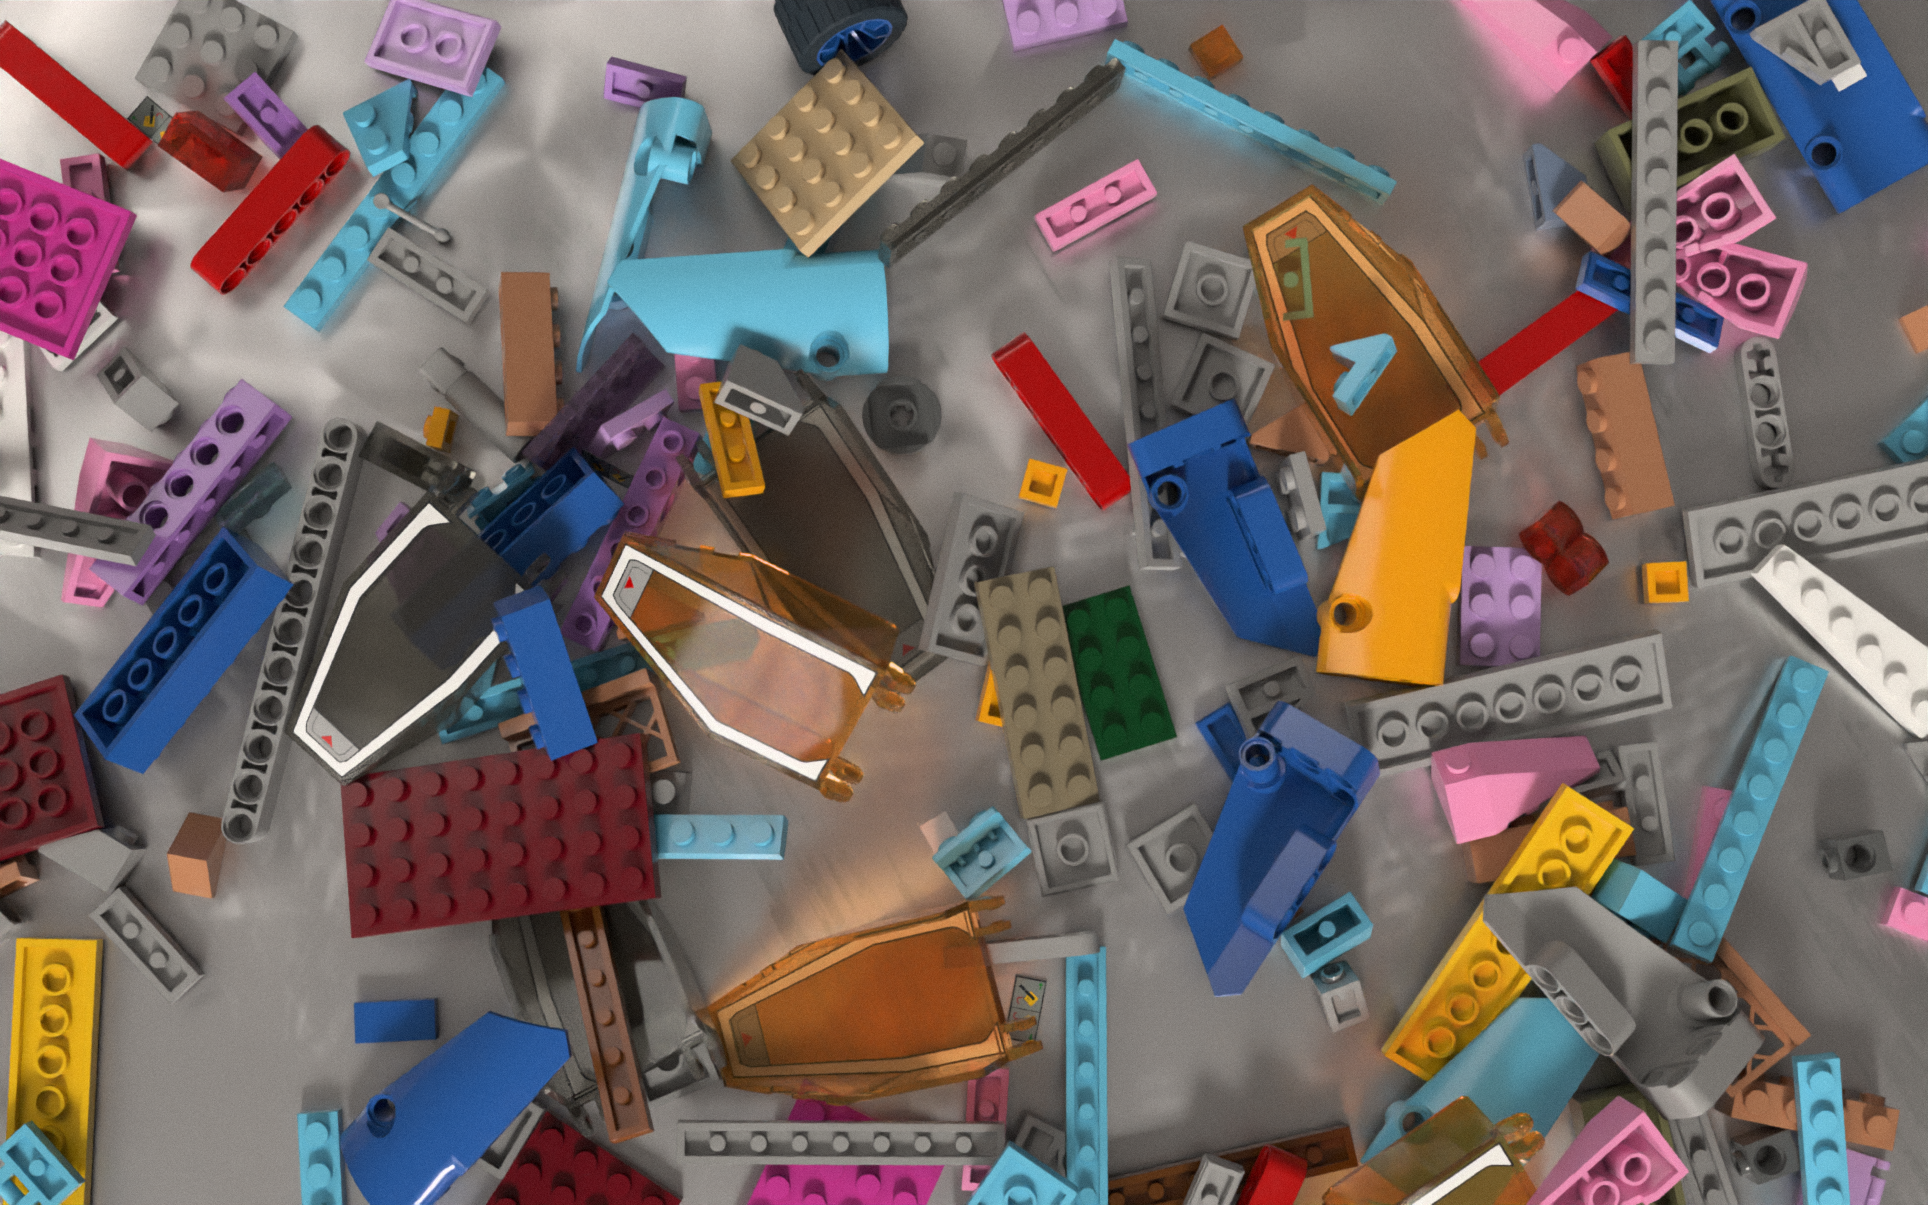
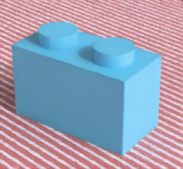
[1591,858,1688,943]
[1281,892,1373,979]

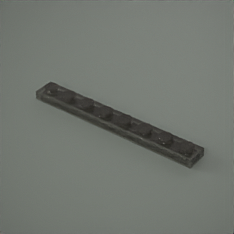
[878,57,1126,269]

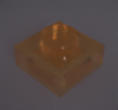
[1188,24,1244,81]

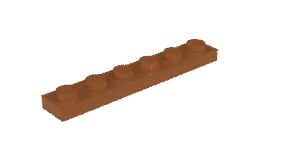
[559,906,654,1144]

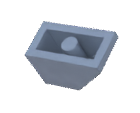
[1523,143,1593,231]

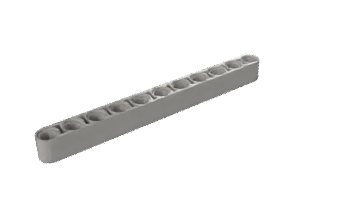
[221,417,368,844]

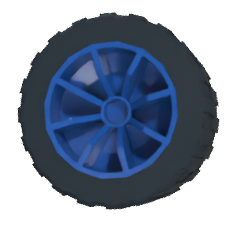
[773,0,908,75]

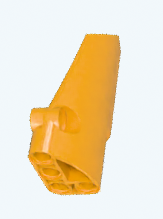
[1316,409,1476,686]

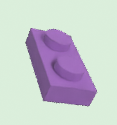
[603,56,687,108]
[224,72,308,160]

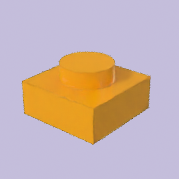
[423,406,459,453]
[1018,458,1067,509]
[1642,561,1689,604]

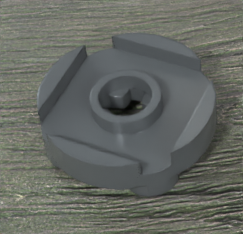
[862,375,942,456]

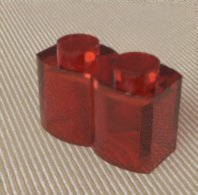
[1519,500,1609,596]

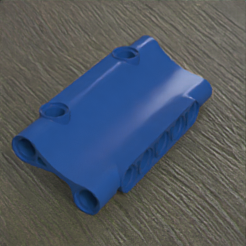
[1710,0,1928,214]

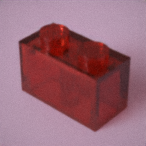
[157,110,263,193]

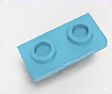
[932,806,1032,903]

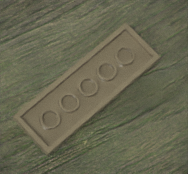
[974,566,1100,819]

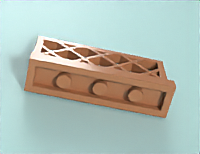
[498,668,681,774]
[1652,919,1811,1098]

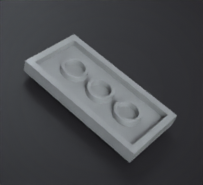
[918,492,1024,667]

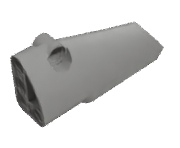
[1483,887,1765,1120]

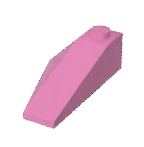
[1460,0,1613,93]
[1608,154,1776,270]
[1676,243,1808,339]
[61,438,173,607]
[1431,736,1600,844]
[1526,1095,1689,1205]

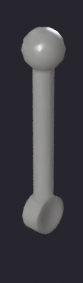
[373,193,450,244]

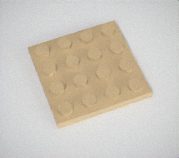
[730,49,924,258]

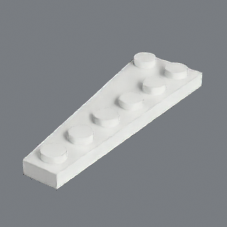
[0,331,41,558]
[1750,544,1928,740]

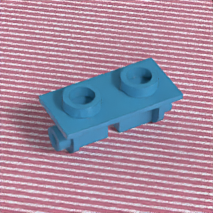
[467,462,541,531]

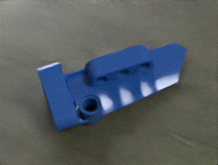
[1127,398,1321,657]
[1183,701,1380,997]
[340,1010,572,1205]

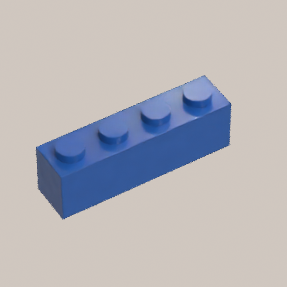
[491,585,598,761]

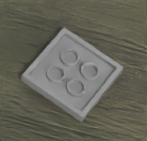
[135,0,298,137]

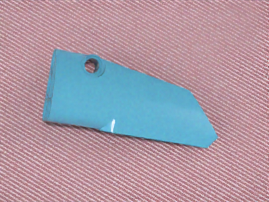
[576,97,712,373]
[607,249,889,382]
[1359,997,1599,1205]

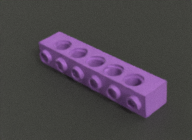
[89,379,292,606]
[560,416,703,652]

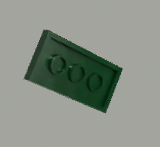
[1062,585,1177,761]

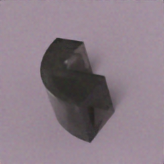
[358,421,477,507]

